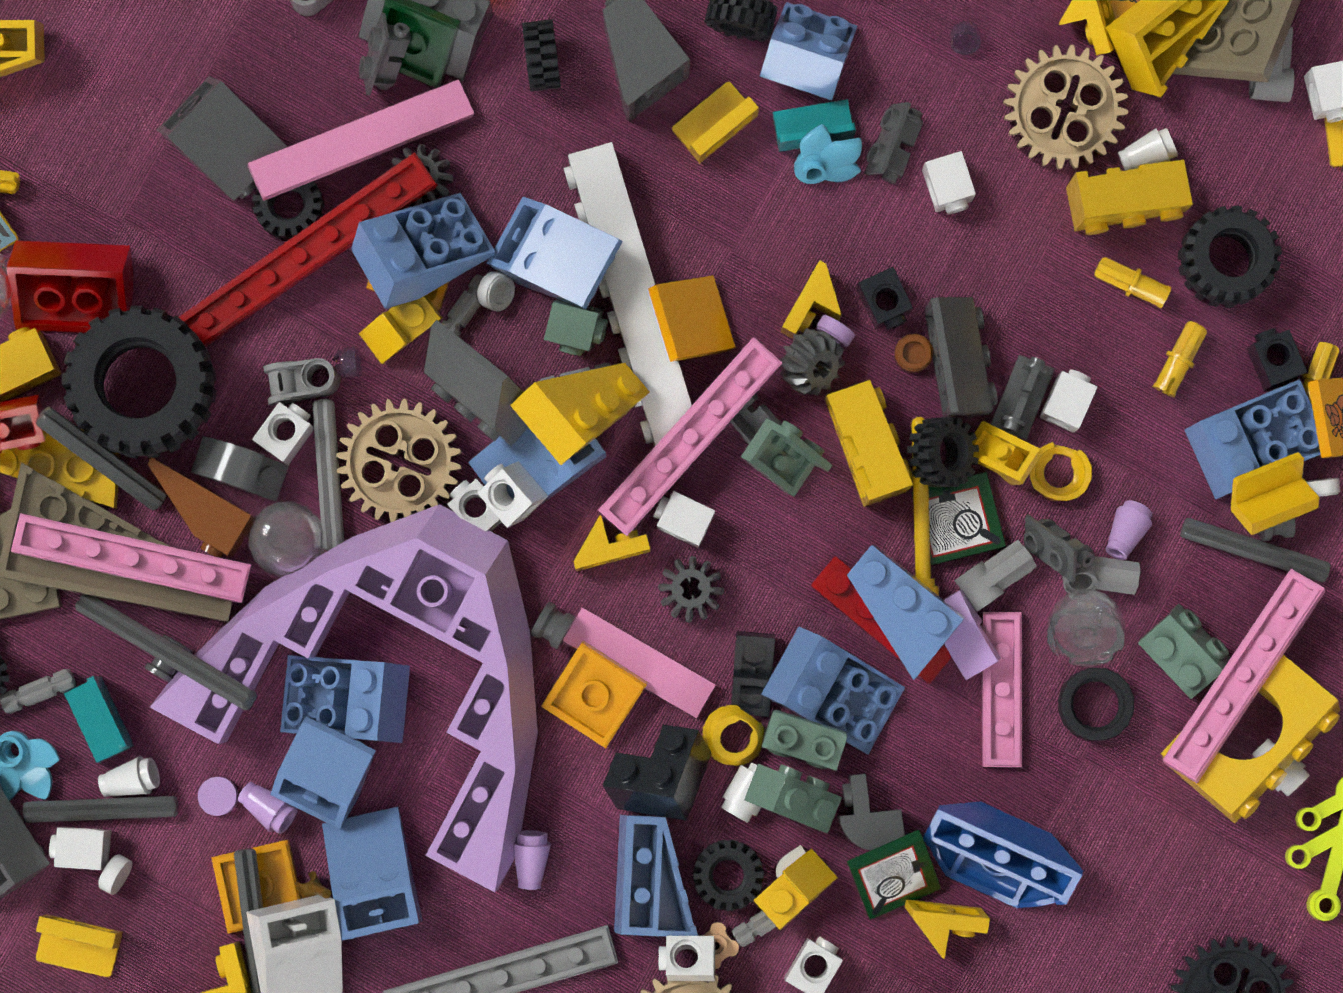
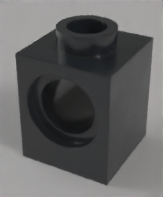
[856,267,913,331]
[1246,327,1307,391]

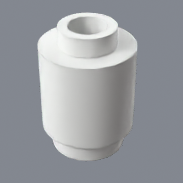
[721,762,761,823]

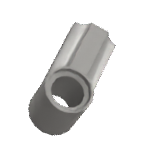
[1249,27,1294,102]
[954,540,1037,612]
[1062,552,1140,596]

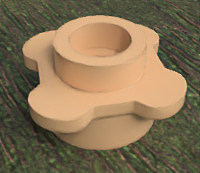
[698,922,739,969]

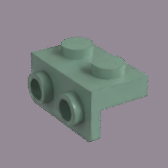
[741,418,832,497]
[1138,604,1230,699]
[762,710,847,770]

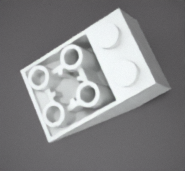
[246,895,343,993]

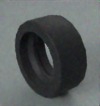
[1058,668,1134,741]

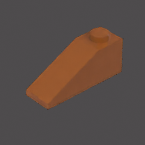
[148,457,257,558]

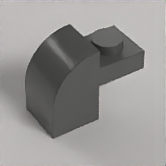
[191,436,289,502]
[837,774,904,851]

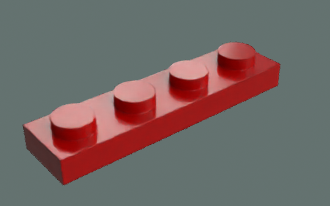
[810,556,952,685]

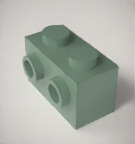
[544,299,608,356]
[744,764,842,834]

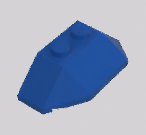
[923,801,1083,908]

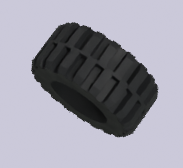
[62,306,217,459]

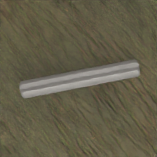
[312,399,344,551]

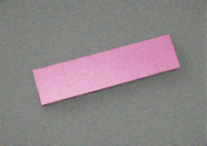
[563,608,715,718]
[982,612,1022,767]

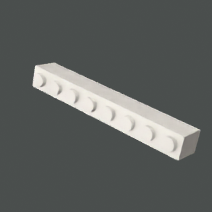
[563,142,692,446]

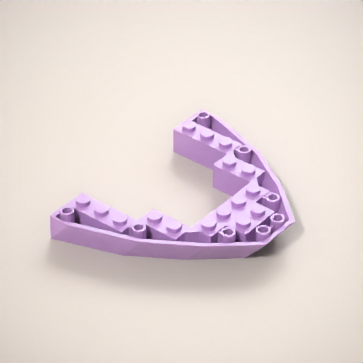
[150,504,538,892]

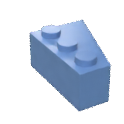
[847,544,965,680]
[614,815,698,937]

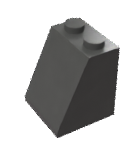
[603,0,690,122]
[157,76,287,201]

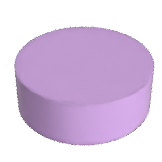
[816,315,855,348]
[198,777,238,816]

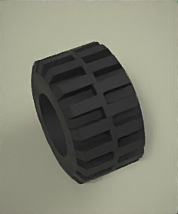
[1177,205,1282,308]

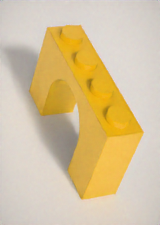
[1161,655,1340,824]

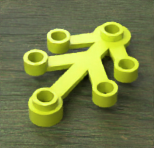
[1285,777,1343,921]

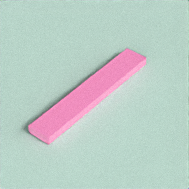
[248,79,474,201]
[598,337,782,536]
[11,513,251,603]
[1163,569,1325,783]

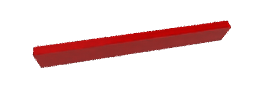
[178,152,438,347]

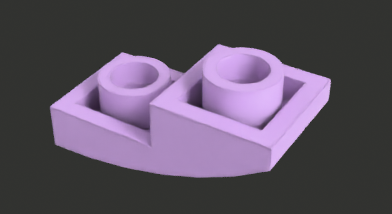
[944,589,1001,680]

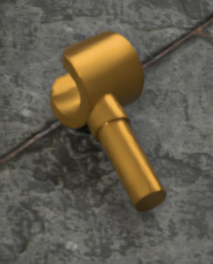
[295,871,331,899]

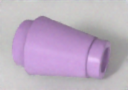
[1106,500,1152,560]
[238,782,298,834]
[514,830,551,890]

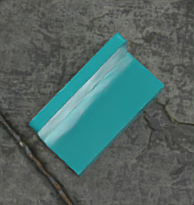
[773,99,856,152]
[64,676,134,763]

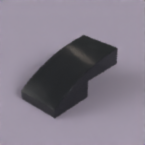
[731,631,775,717]

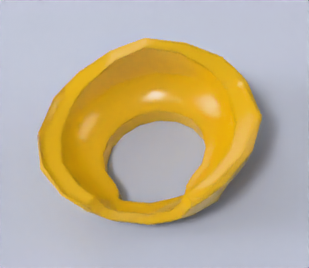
[1029,442,1092,501]
[702,705,764,766]

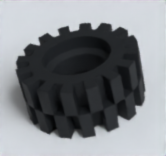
[704,0,778,42]
[522,19,561,91]
[252,181,325,240]
[907,417,979,487]
[693,840,764,911]

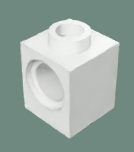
[1304,61,1343,123]
[922,151,976,215]
[1039,370,1097,433]
[252,402,314,465]
[478,461,548,528]
[447,479,502,532]
[653,491,715,548]
[49,827,111,870]
[659,936,715,981]
[784,936,843,993]

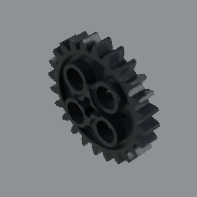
[1168,935,1294,993]

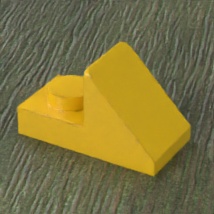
[1059,0,1115,56]
[781,260,841,339]
[359,295,443,364]
[972,421,1043,485]
[573,515,651,572]
[753,848,838,930]
[905,900,990,959]
[200,941,251,993]

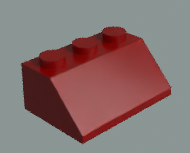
[6,240,134,332]

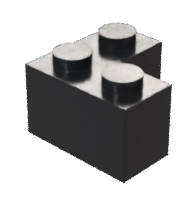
[603,724,712,821]

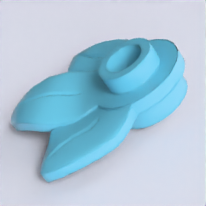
[794,124,862,184]
[0,731,60,801]

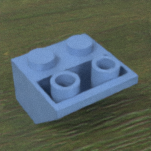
[760,2,857,100]
[270,716,376,829]

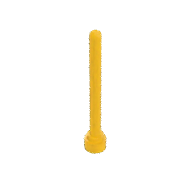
[911,417,939,596]

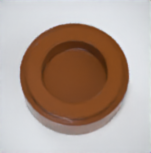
[894,334,933,373]

